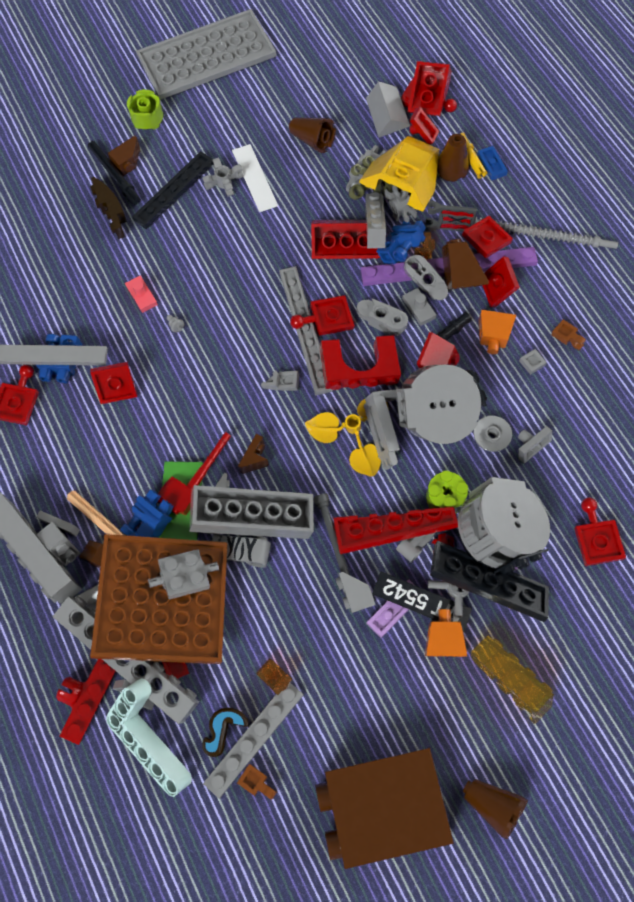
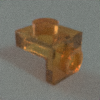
[414,232,435,260]
[256,658,292,695]

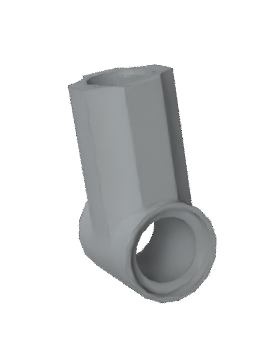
[396,533,436,563]

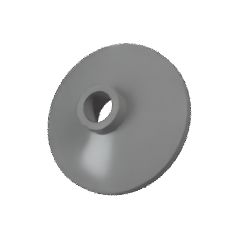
[473,416,512,452]

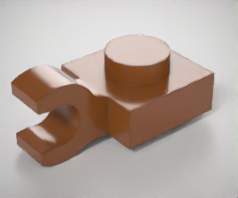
[551,319,586,350]
[237,764,277,799]

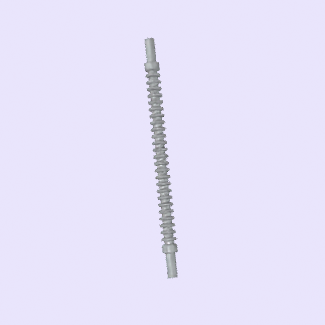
[473,217,618,249]

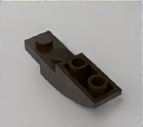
[90,177,127,239]

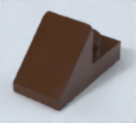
[238,434,269,474]

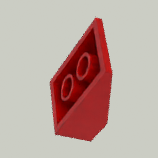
[407,61,452,116]

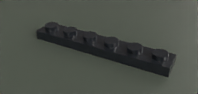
[132,151,214,229]

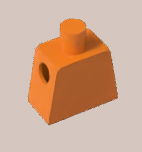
[478,310,516,354]
[425,609,467,657]

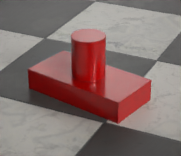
[409,107,439,145]

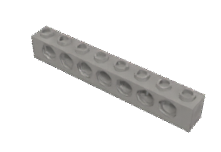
[52,596,199,724]

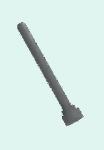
[313,493,350,575]

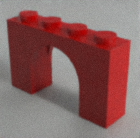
[320,335,401,390]

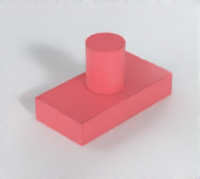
[125,275,158,313]

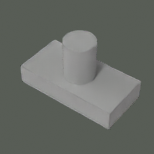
[402,288,436,326]
[518,426,552,464]
[36,510,80,537]

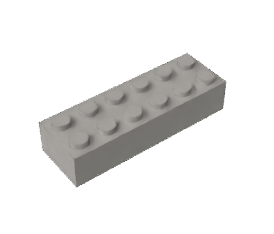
[189,485,314,539]
[0,493,82,604]

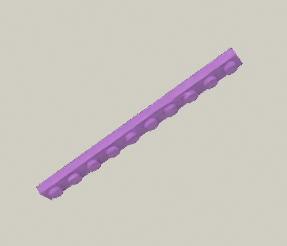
[360,247,538,286]

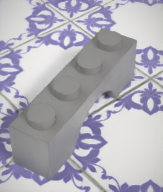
[365,192,386,248]

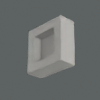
[519,349,547,375]

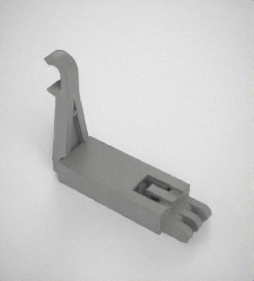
[364,386,403,470]

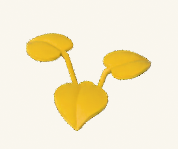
[305,399,389,477]

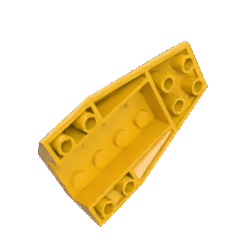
[359,136,440,212]

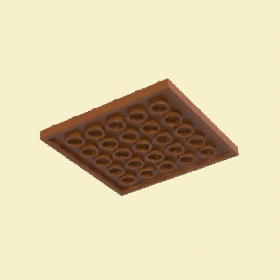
[90,534,228,664]

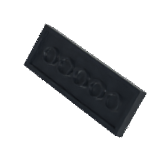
[430,541,549,622]

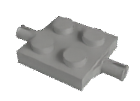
[148,549,219,599]

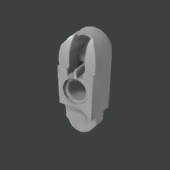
[403,255,448,300]
[357,298,408,336]

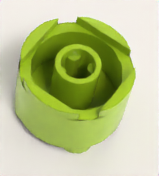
[127,89,163,129]
[426,470,468,513]

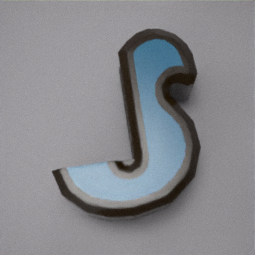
[202,708,249,757]

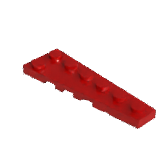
[333,507,458,554]

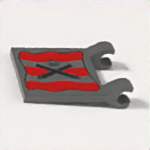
[425,201,477,231]

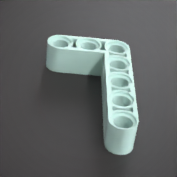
[106,678,192,797]

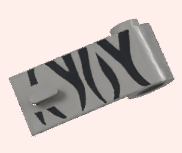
[212,535,271,568]

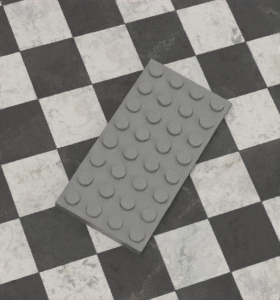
[136,9,277,100]

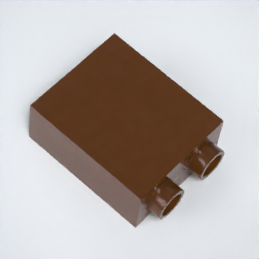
[315,748,454,869]

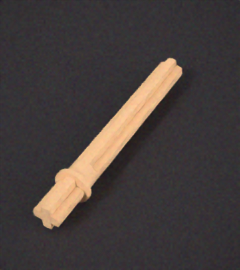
[67,490,126,536]

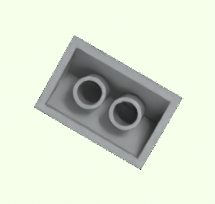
[366,81,410,138]

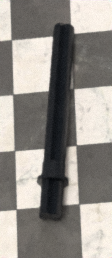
[88,140,141,205]

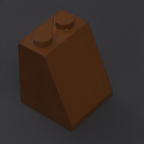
[442,239,489,290]

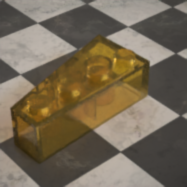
[470,636,554,724]

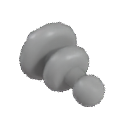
[167,315,184,333]

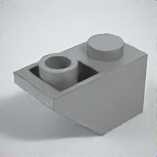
[36,522,81,566]
[335,572,376,613]

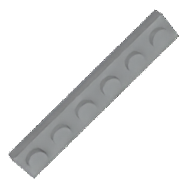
[203,681,304,799]

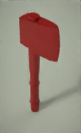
[157,432,231,516]

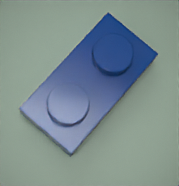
[477,146,508,181]

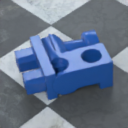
[376,221,426,264]
[36,334,82,383]
[120,489,174,538]

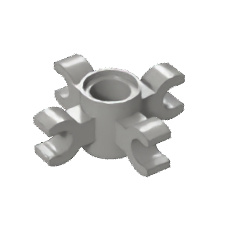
[202,157,244,197]
[384,185,417,223]

